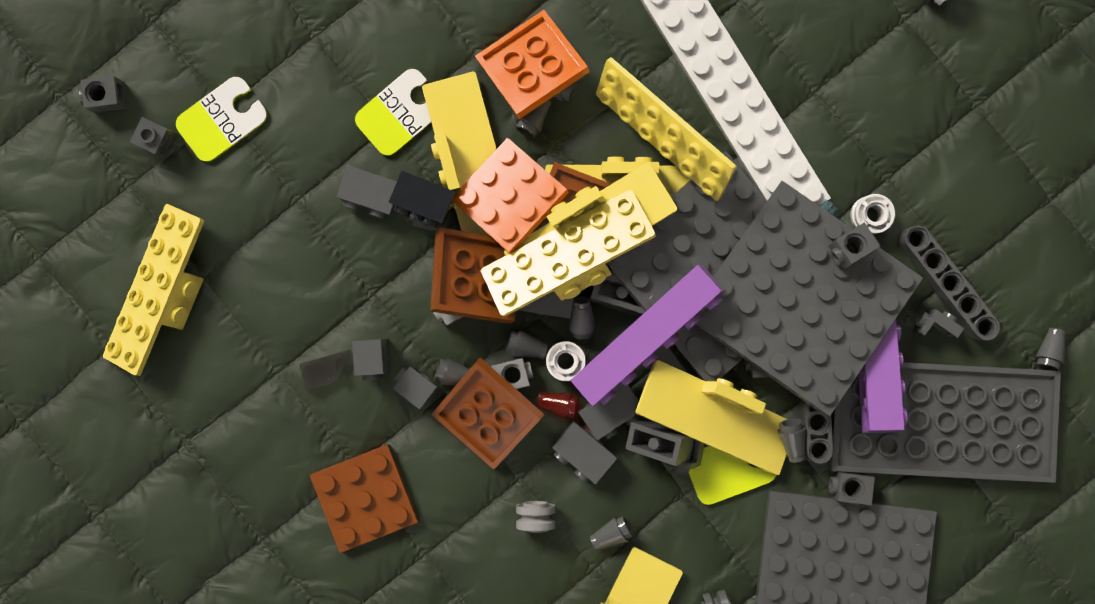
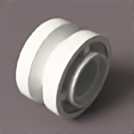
[850,194,895,234]
[546,341,585,381]

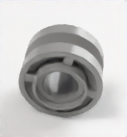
[516,501,555,533]

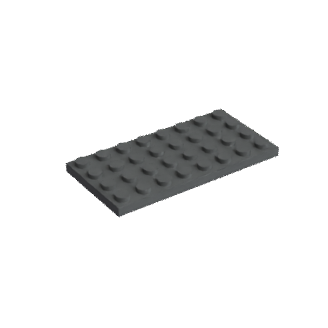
[829,362,1061,483]

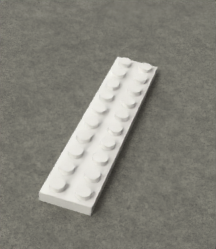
[640,0,831,205]

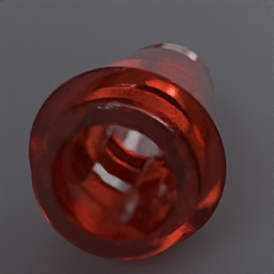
[537,391,579,420]

